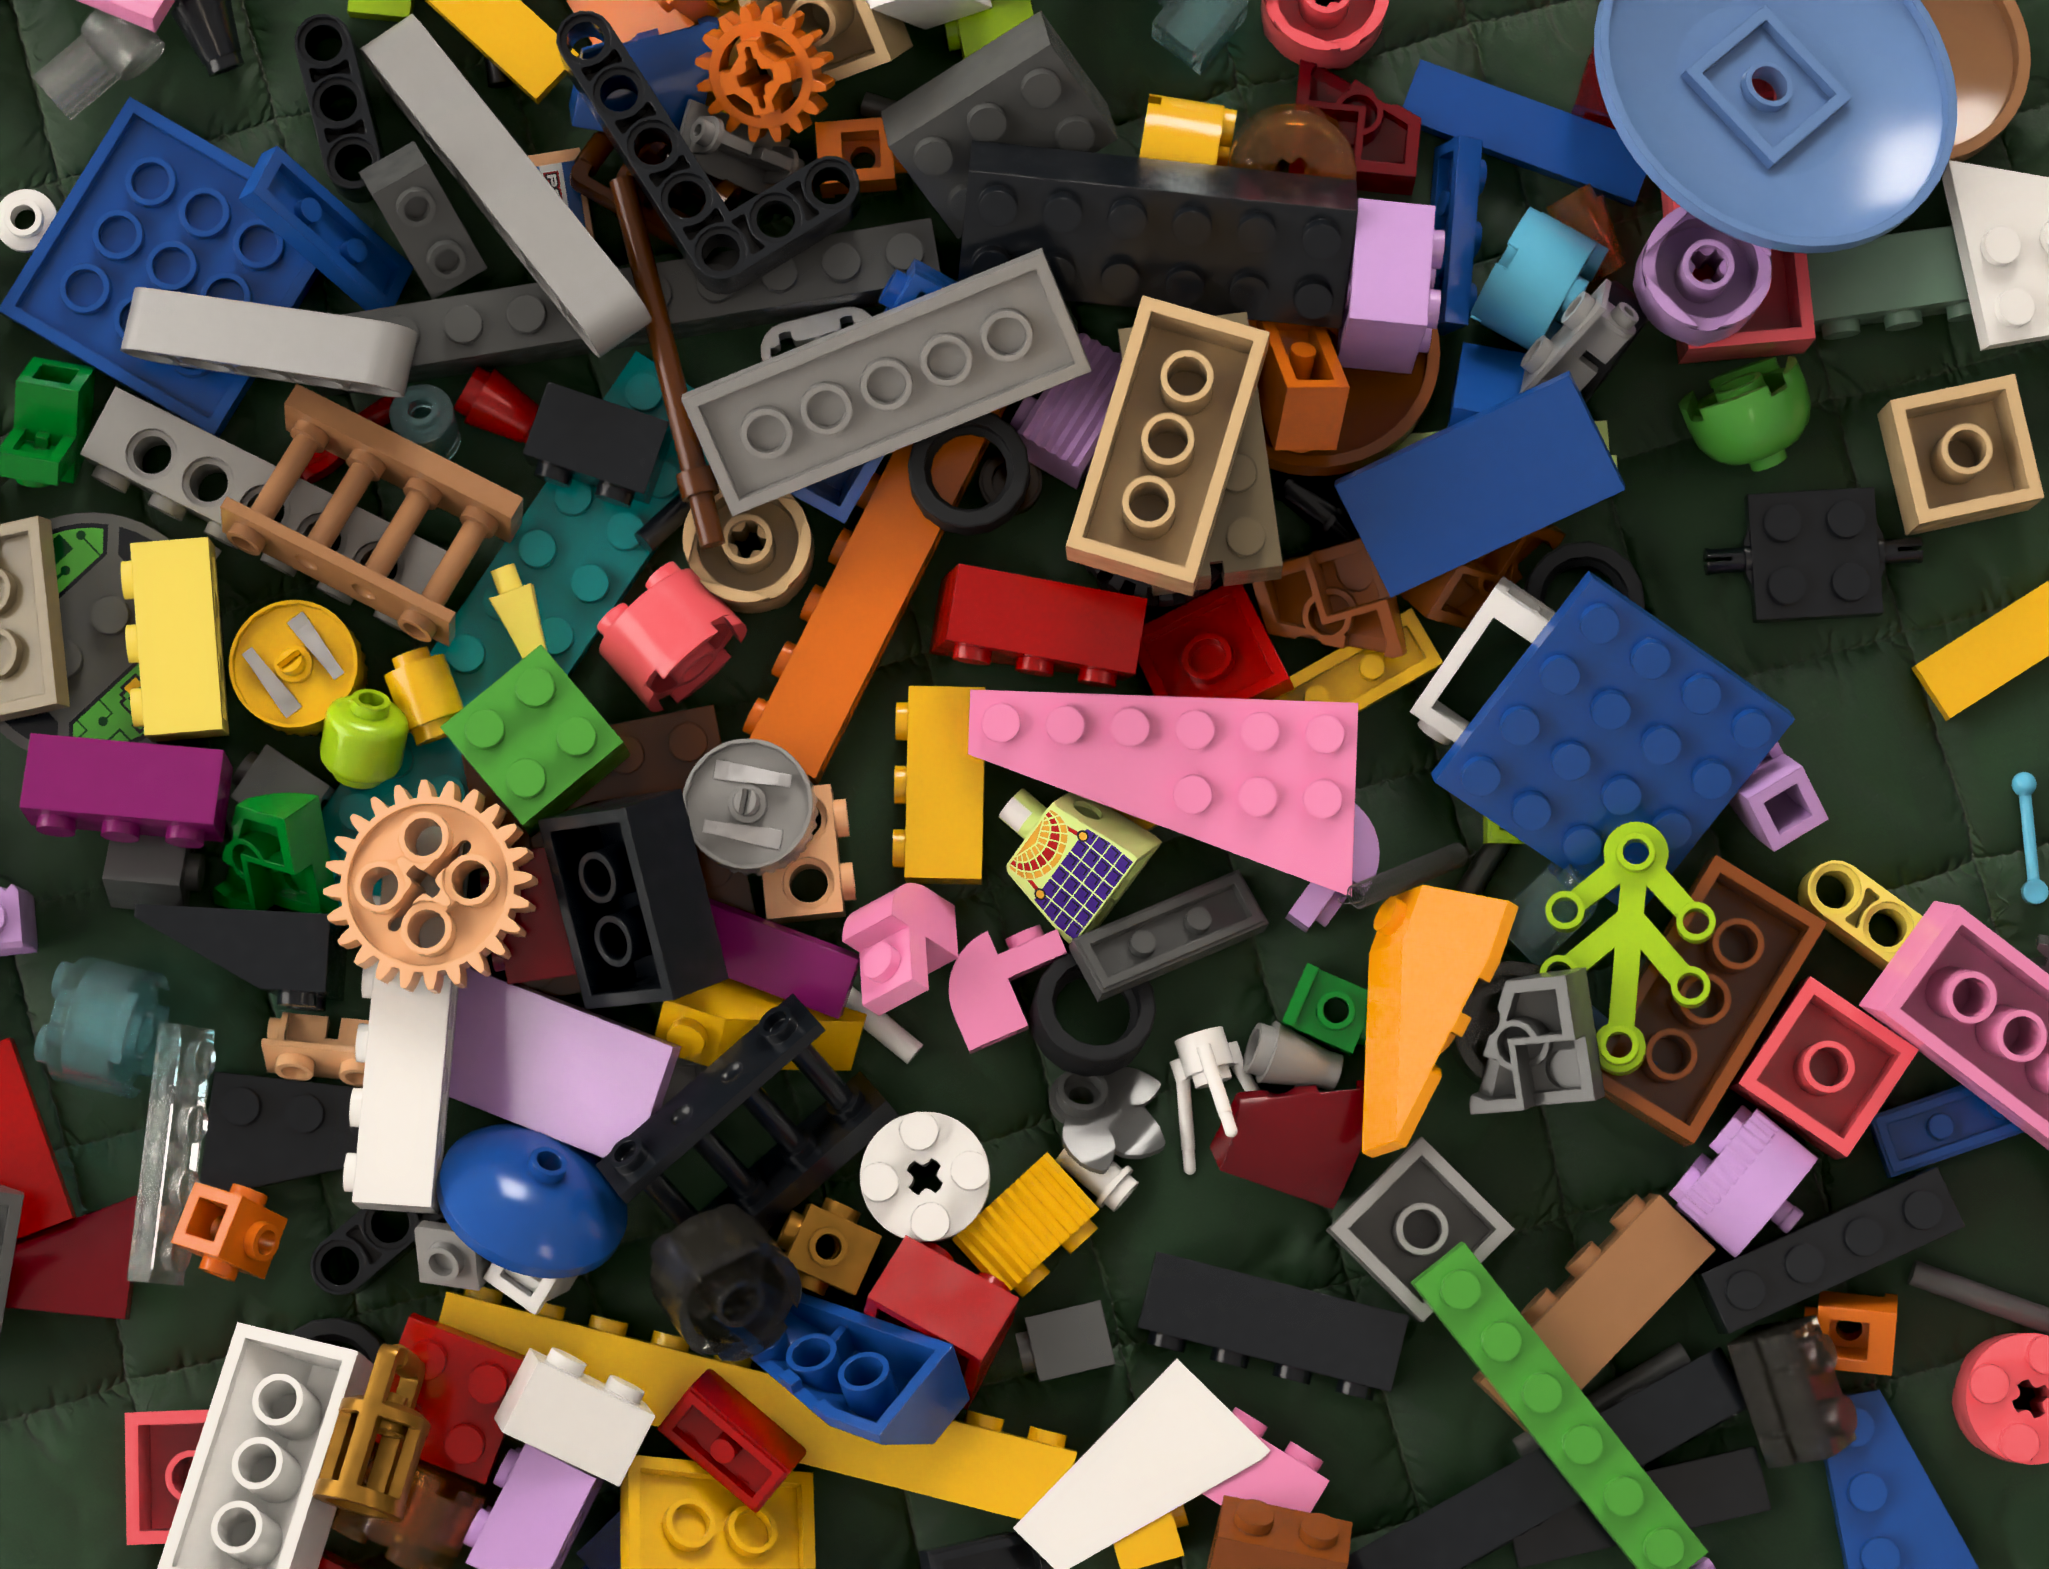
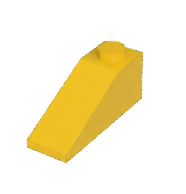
[655,978,867,1071]

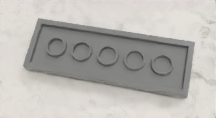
[681,248,1092,517]

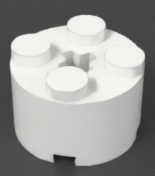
[860,1111,991,1243]

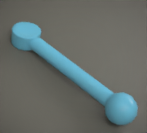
[2011,772,2049,905]

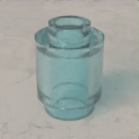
[389,384,461,460]

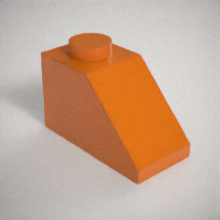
[1256,320,1350,453]

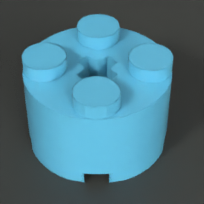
[1470,207,1609,350]

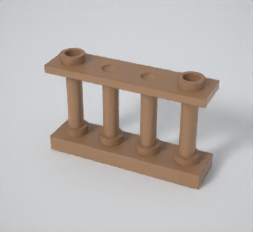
[220,384,523,647]

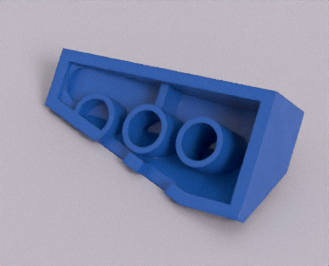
[709,1273,970,1445]

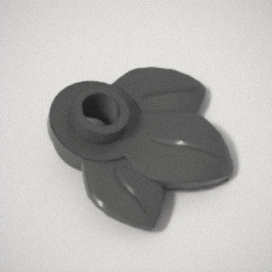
[1049,1067,1166,1174]

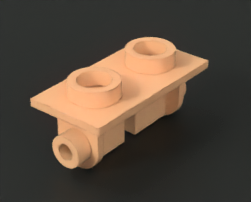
[261,1012,369,1087]

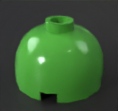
[1678,356,1811,471]

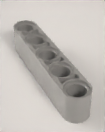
[120,287,418,398]

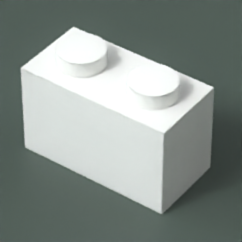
[494,1347,655,1487]

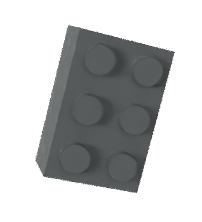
[881,11,1118,239]

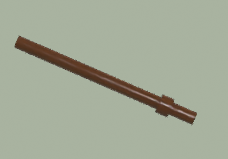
[609,175,726,549]

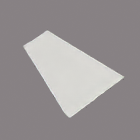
[1013,1359,1271,1569]

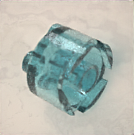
[34,956,170,1099]

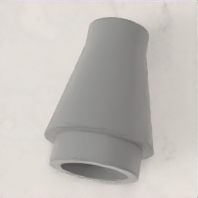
[1243,1021,1343,1091]

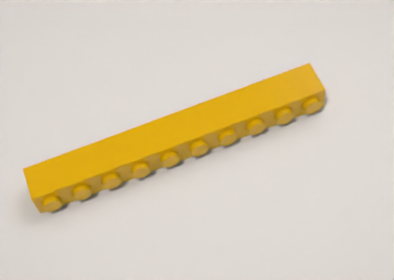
[439,1286,1077,1520]

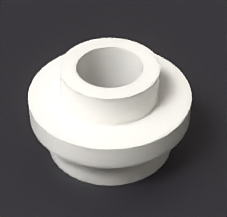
[0,189,57,253]

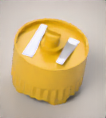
[229,600,368,737]

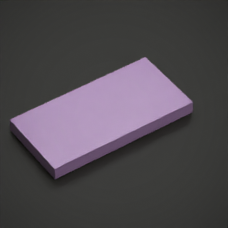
[449,966,682,1158]

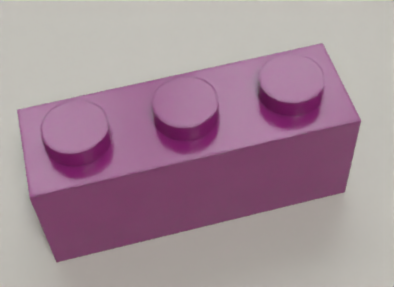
[19,733,233,848]

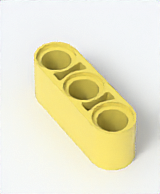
[1798,860,1923,971]

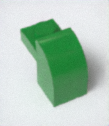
[0,357,95,488]

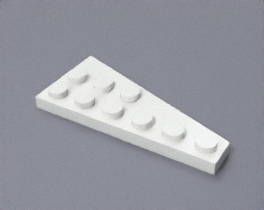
[1942,160,2049,351]

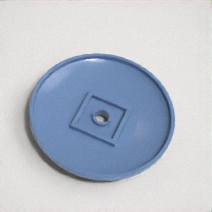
[1594,0,1957,254]

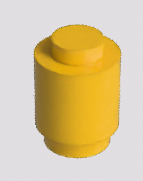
[384,646,464,746]

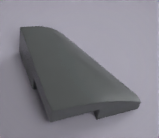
[1469,967,1605,1115]

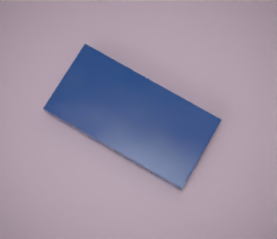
[1334,371,1625,598]

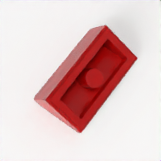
[657,1369,807,1514]

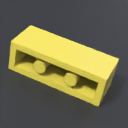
[121,537,229,742]

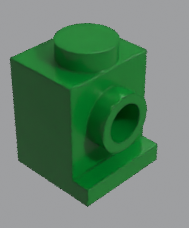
[1281,962,1368,1056]

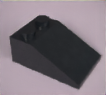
[134,904,349,1011]

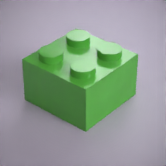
[440,645,631,838]

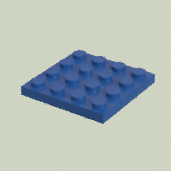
[0,96,320,438]
[1431,571,1795,907]

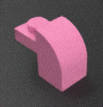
[842,883,959,1016]
[949,925,1067,1054]

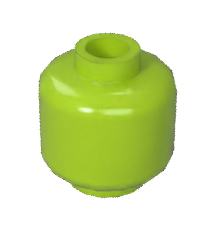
[320,689,409,789]

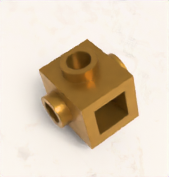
[776,1197,882,1296]

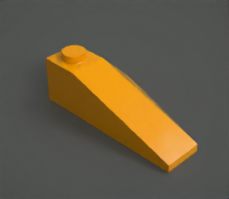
[1362,885,1519,1158]

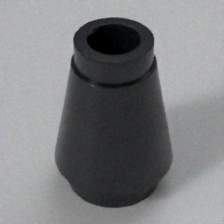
[170,0,245,77]

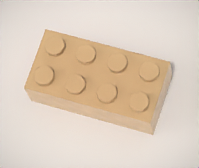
[1066,295,1270,597]

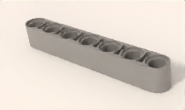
[359,14,652,358]

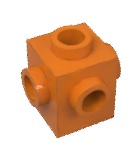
[171,1182,288,1282]

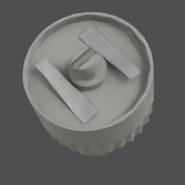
[683,738,819,876]

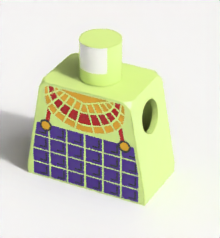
[999,788,1162,944]

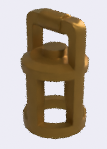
[312,1343,431,1522]

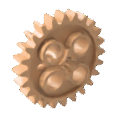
[323,780,538,994]

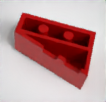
[929,563,1148,688]

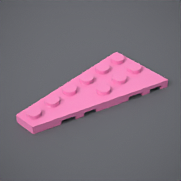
[968,690,1358,897]

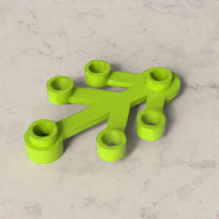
[1540,822,1716,1076]

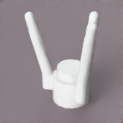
[1170,1026,1260,1175]

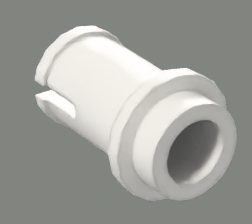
[1055,1148,1139,1212]

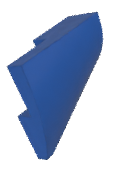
[569,16,719,132]

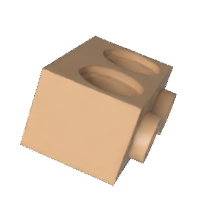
[762,784,856,924]

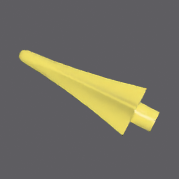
[489,563,548,659]

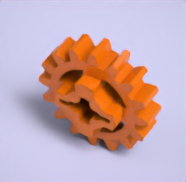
[695,1,836,142]

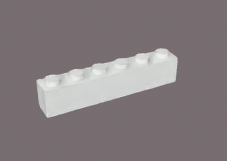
[343,826,471,1214]

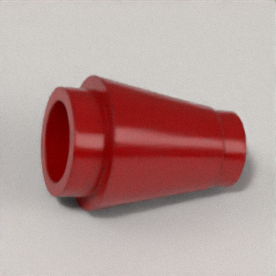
[453,366,539,444]

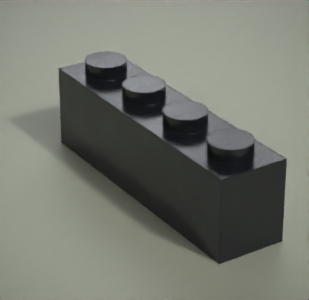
[1691,1167,1965,1334]
[1137,1251,1409,1401]

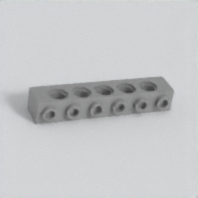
[80,386,447,634]

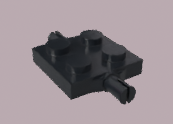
[1703,487,1923,623]

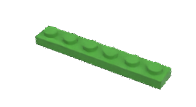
[1410,1242,1708,1569]

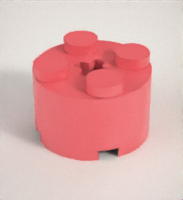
[1260,0,1389,70]
[597,561,747,712]
[1952,1333,2049,1465]

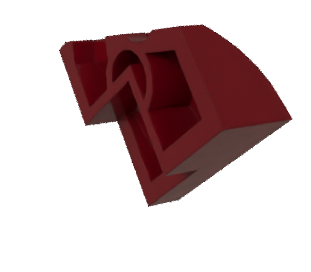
[1288,59,1421,196]
[1210,1080,1364,1209]
[5,1196,149,1320]

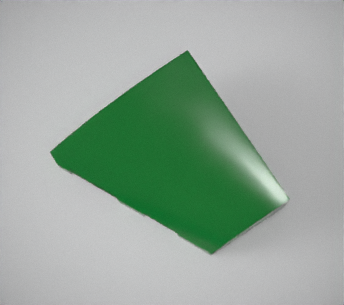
[212,793,339,914]

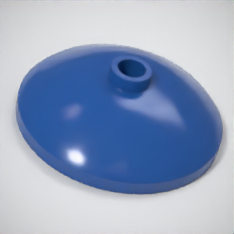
[436,1123,628,1279]

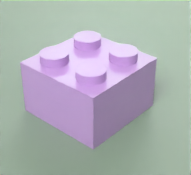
[1336,198,1445,374]
[463,1443,605,1569]

